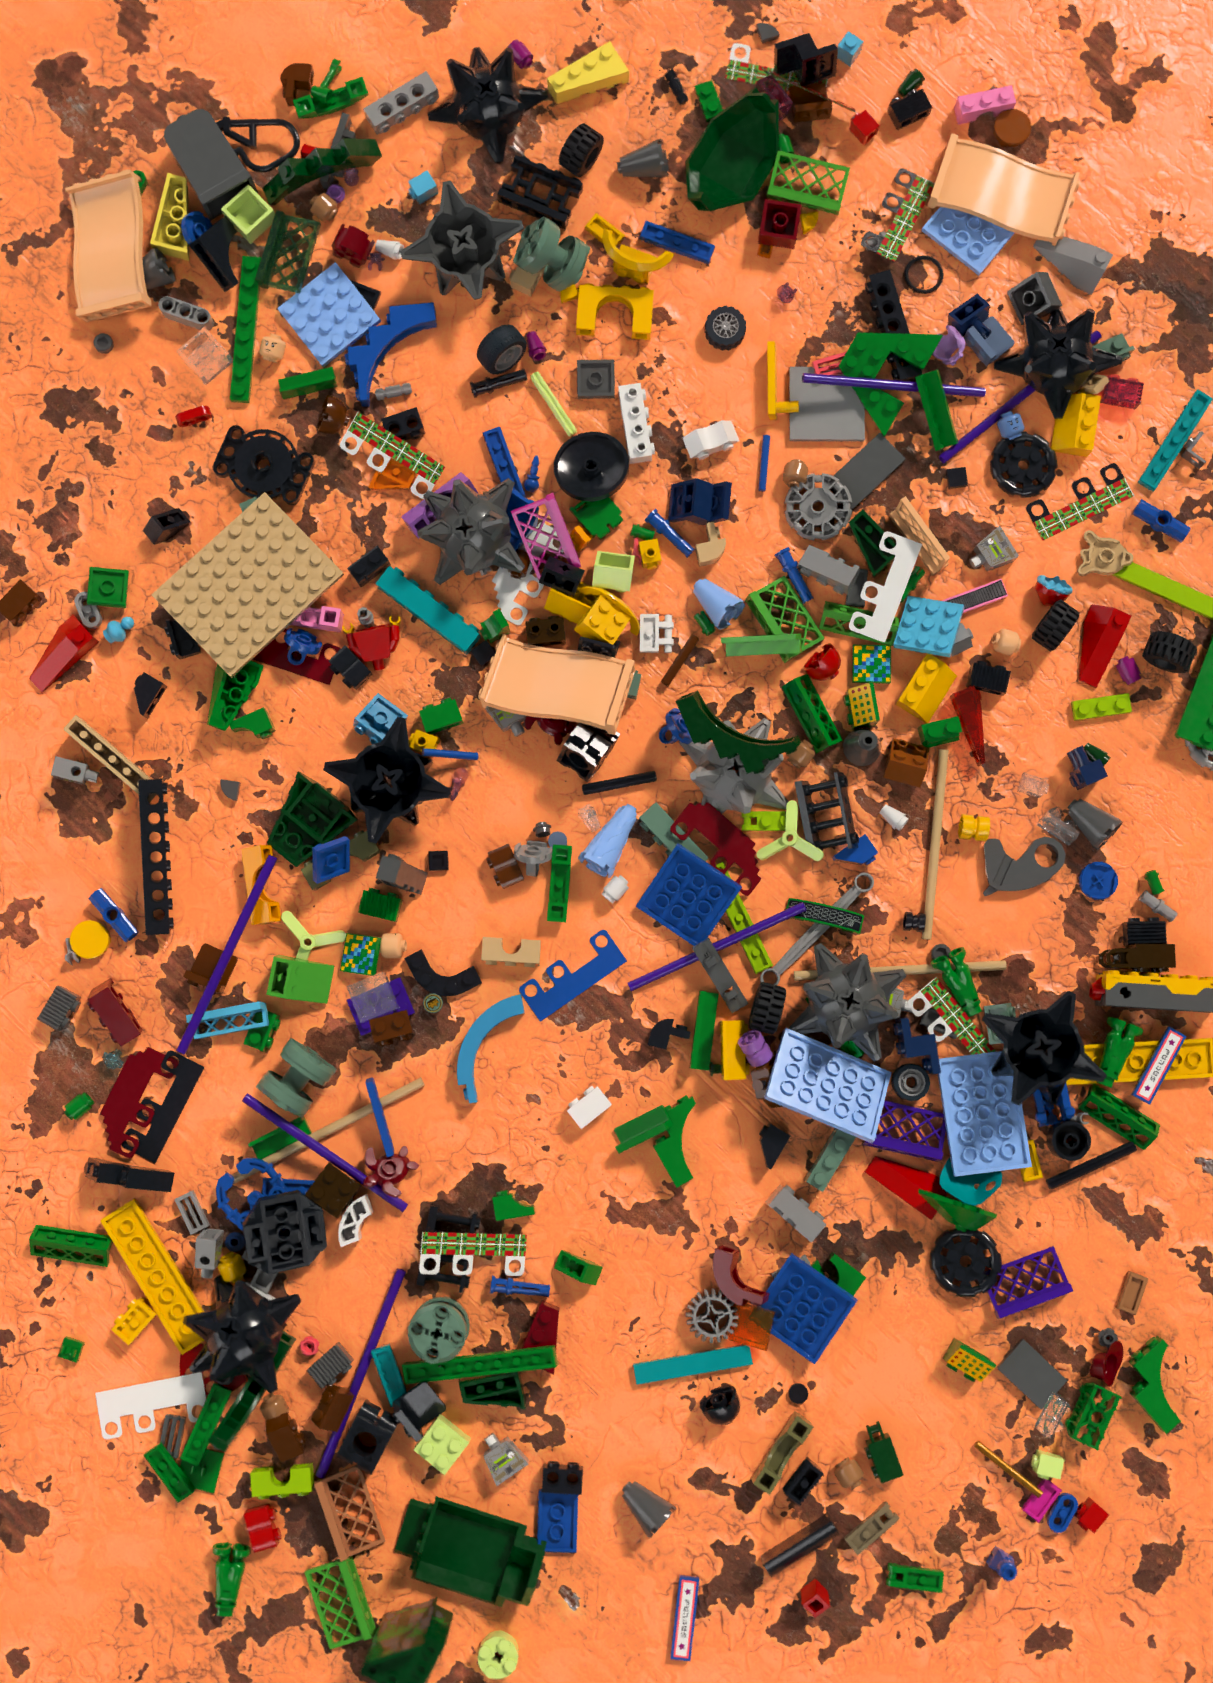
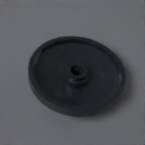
[554,432,629,502]

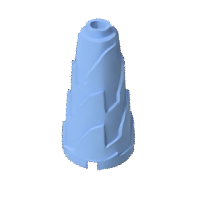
[578,804,637,878]

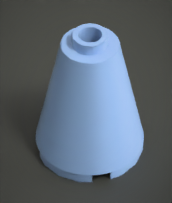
[693,579,745,630]

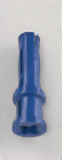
[644,509,695,558]
[774,547,814,604]
[490,1276,550,1297]

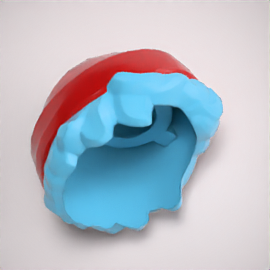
[1035,575,1073,606]

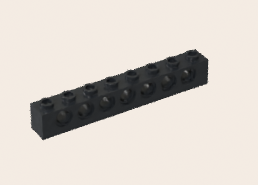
[138,778,174,935]

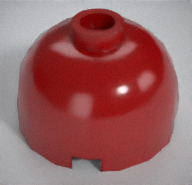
[803,643,841,681]

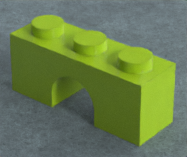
[250,1463,315,1499]

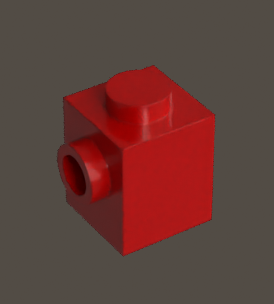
[849,109,880,145]
[1074,1497,1109,1534]
[800,1578,830,1618]

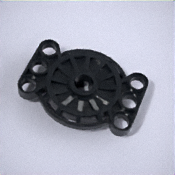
[213,425,315,505]

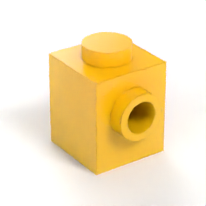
[638,539,662,570]
[409,729,440,758]

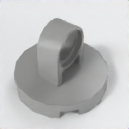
[514,840,552,877]

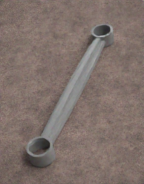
[760,873,874,985]

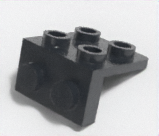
[578,637,620,658]
[392,1381,446,1442]

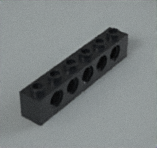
[865,270,922,382]

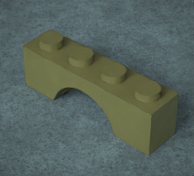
[301,830,381,891]
[751,1411,814,1495]

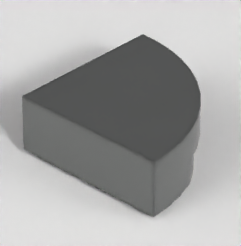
[756,23,780,44]
[220,779,241,801]

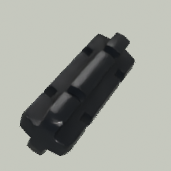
[665,69,689,105]

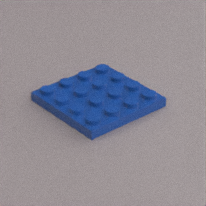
[636,843,742,946]
[749,1253,858,1365]

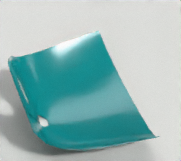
[939,1157,1002,1206]

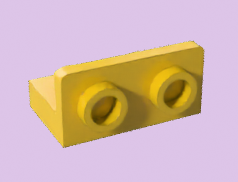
[111,1297,157,1346]

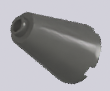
[617,138,669,177]
[143,248,176,290]
[843,728,881,766]
[1068,799,1122,850]
[622,1481,677,1539]

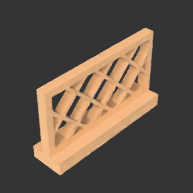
[889,496,950,576]

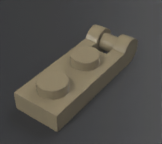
[844,1501,899,1555]

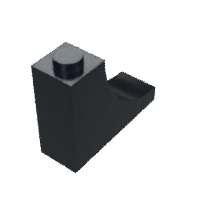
[189,216,239,292]

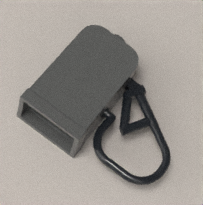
[164,109,300,221]

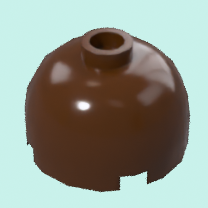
[317,395,350,434]

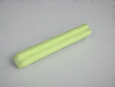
[530,371,577,437]

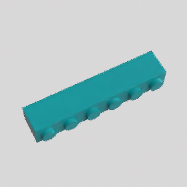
[375,566,481,655]

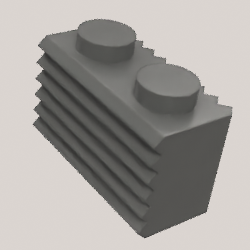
[37,985,81,1031]
[306,1342,354,1389]

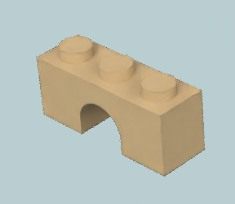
[481,937,541,968]

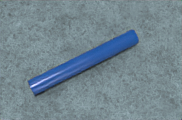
[758,435,770,492]
[421,748,478,760]

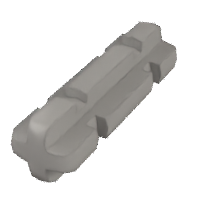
[375,383,412,400]

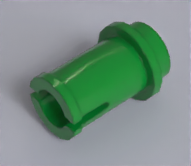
[630,524,655,540]
[694,611,716,636]
[1144,870,1165,895]

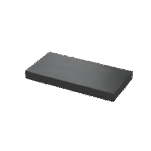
[831,433,906,510]

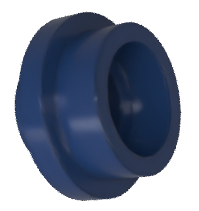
[225,1232,245,1252]

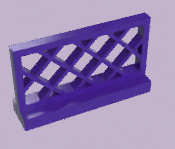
[862,1101,946,1162]
[983,1246,1073,1319]

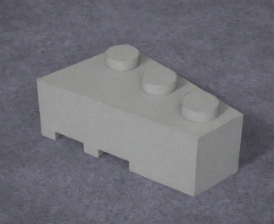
[798,545,860,595]
[765,1184,826,1243]

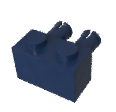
[1066,745,1108,790]

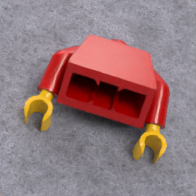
[342,616,401,671]

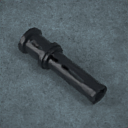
[469,369,527,399]

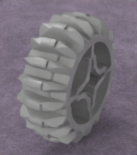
[686,1288,739,1343]

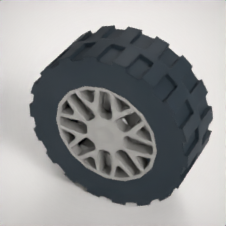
[705,306,746,351]

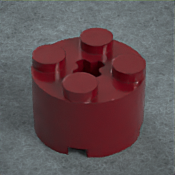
[331,224,375,268]

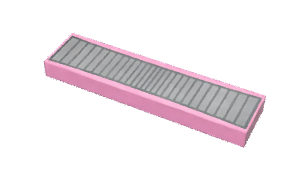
[942,579,1008,613]

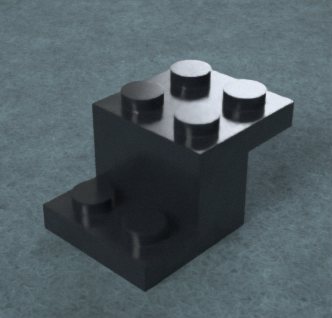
[774,33,838,87]

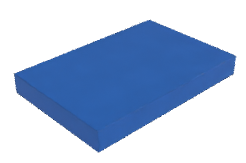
[537,1489,578,1553]

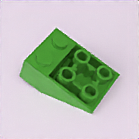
[266,954,335,1004]

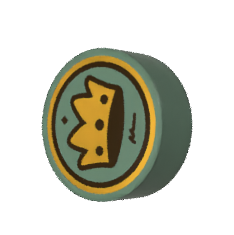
[423,994,443,1013]

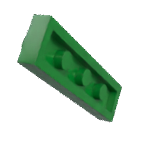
[180,1382,233,1466]

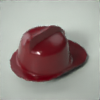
[1089,1341,1124,1387]

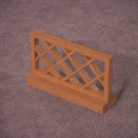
[314,1465,386,1562]

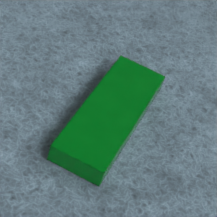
[143,1442,196,1503]

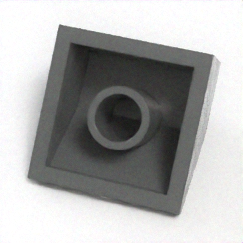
[1007,272,1062,325]

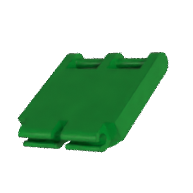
[569,497,623,540]

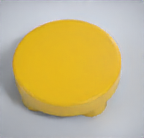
[70,920,111,959]

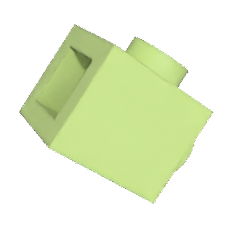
[1031,1450,1064,1480]

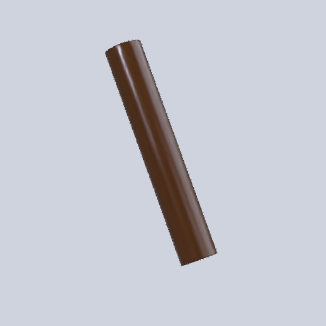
[661,634,699,687]

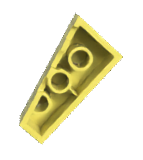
[547,41,629,104]
[150,173,189,261]

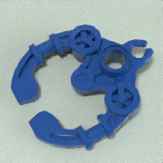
[216,1158,289,1233]

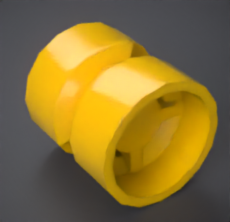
[958,814,990,842]

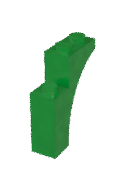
[653,1095,696,1188]
[1128,1336,1181,1434]

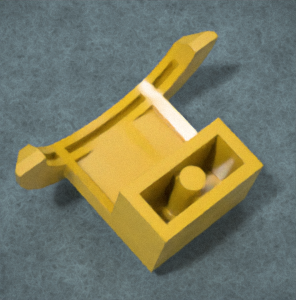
[602,228,674,284]
[574,586,640,645]

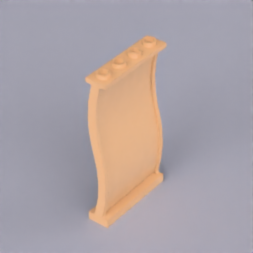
[927,133,1081,246]
[65,170,152,322]
[478,634,636,735]

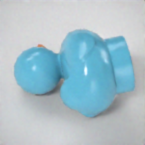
[103,616,134,643]

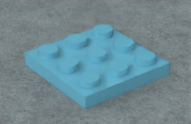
[894,596,964,658]

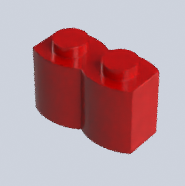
[244,1503,281,1553]

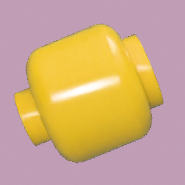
[217,1252,247,1283]

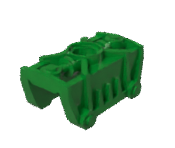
[1065,1382,1122,1450]

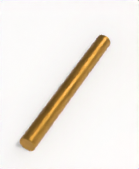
[973,1440,1043,1498]

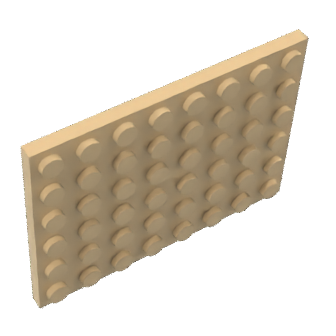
[151,492,344,678]

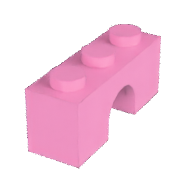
[954,85,1016,125]
[290,606,344,633]

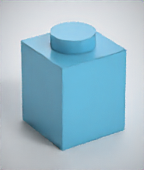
[837,31,863,67]
[408,170,438,205]

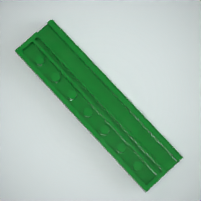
[1174,635,1213,752]

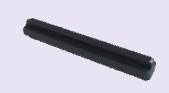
[582,771,657,795]

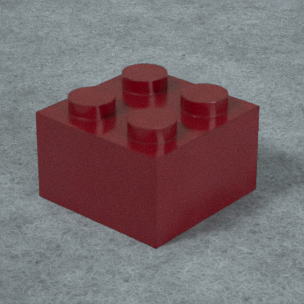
[758,199,802,249]

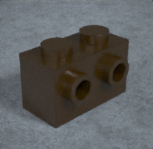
[525,616,566,647]

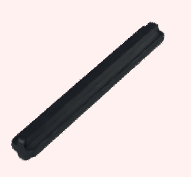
[1046,1142,1137,1189]

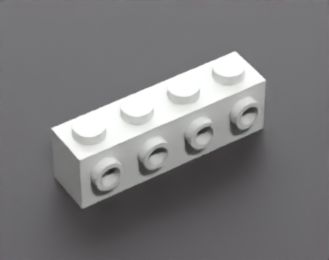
[618,383,655,464]

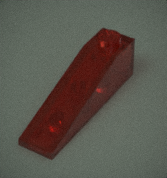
[950,686,985,767]

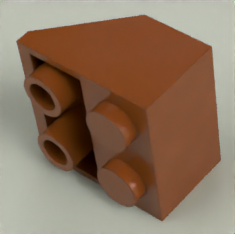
[883,738,929,788]

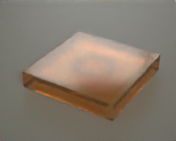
[729,1303,775,1351]

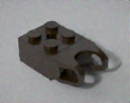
[1098,944,1176,973]

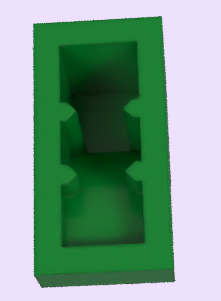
[480,609,510,643]
[230,707,276,739]
[492,1190,536,1221]
[554,1250,603,1286]
[828,1252,866,1296]

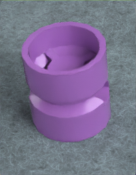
[738,1030,773,1067]

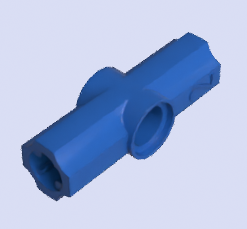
[1132,499,1190,543]
[88,888,139,943]

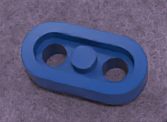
[1047,1493,1078,1533]

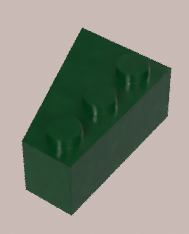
[849,509,896,579]
[459,1372,526,1409]

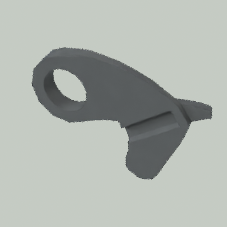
[983,837,1066,896]

